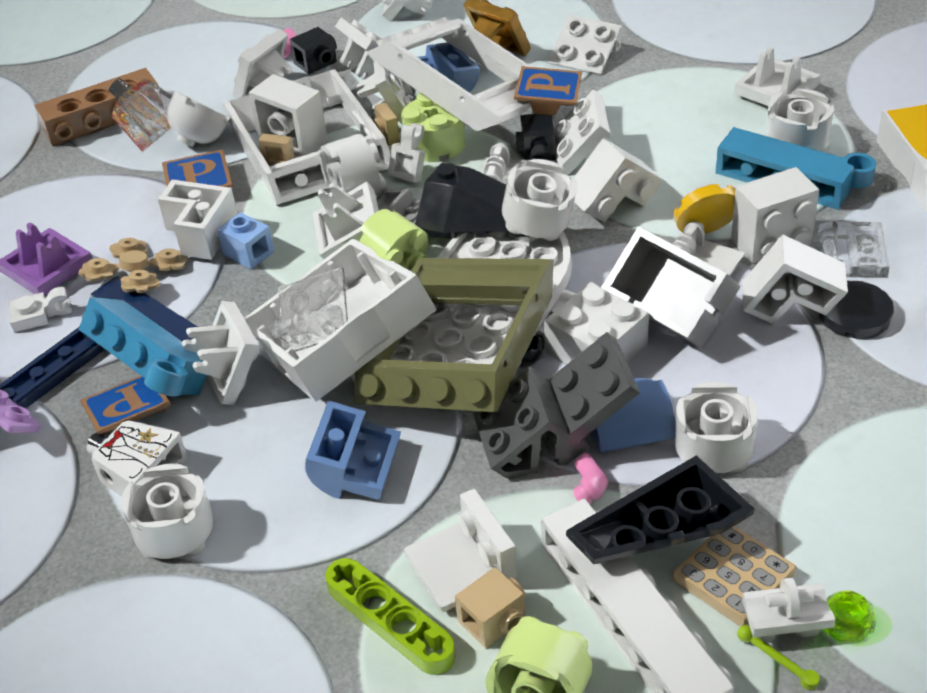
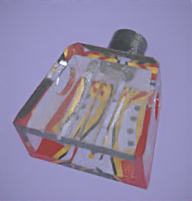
[108,78,172,152]

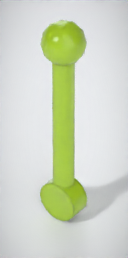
[737,625,820,690]

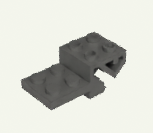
[473,332,640,478]

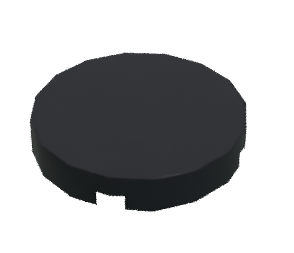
[819,280,894,339]

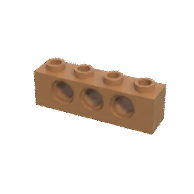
[34,68,164,147]

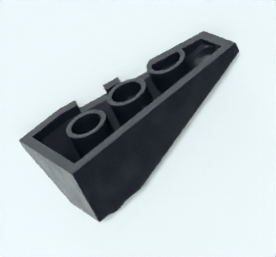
[415,163,530,238]
[566,455,755,565]

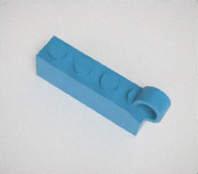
[716,127,876,210]
[79,297,207,396]

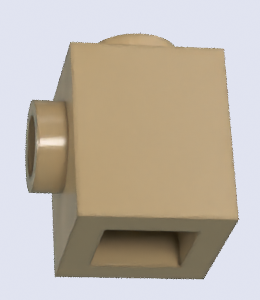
[455,567,525,649]

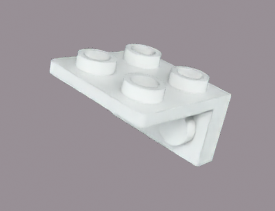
[404,488,517,612]

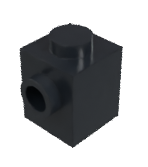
[290,27,337,75]
[516,114,556,160]

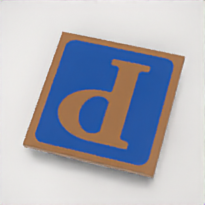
[514,66,582,116]
[162,149,233,188]
[80,376,171,435]

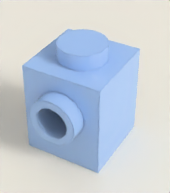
[217,212,274,270]

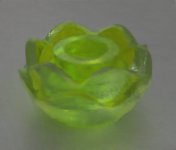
[824,590,876,642]

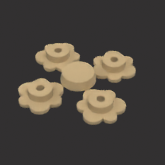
[78,238,189,293]

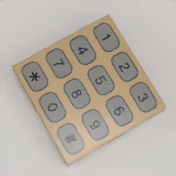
[673,526,796,626]

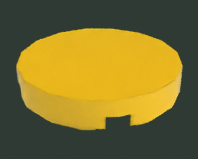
[673,184,735,234]

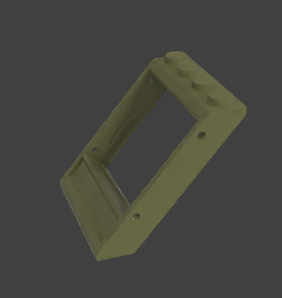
[354,258,554,412]

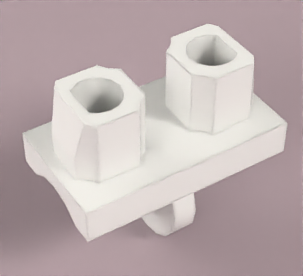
[742,578,835,642]

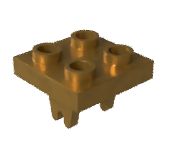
[463,0,531,57]

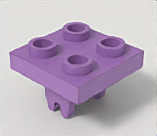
[0,222,93,296]

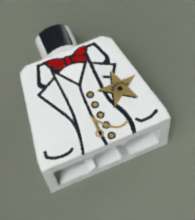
[86,420,188,497]

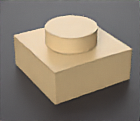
[373,102,400,146]
[258,133,295,166]

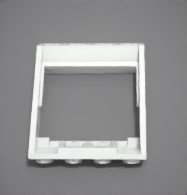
[367,17,532,131]
[223,69,391,205]

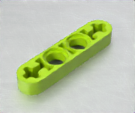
[325,558,456,675]

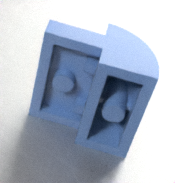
[418,42,480,93]
[590,378,675,453]
[305,401,401,500]

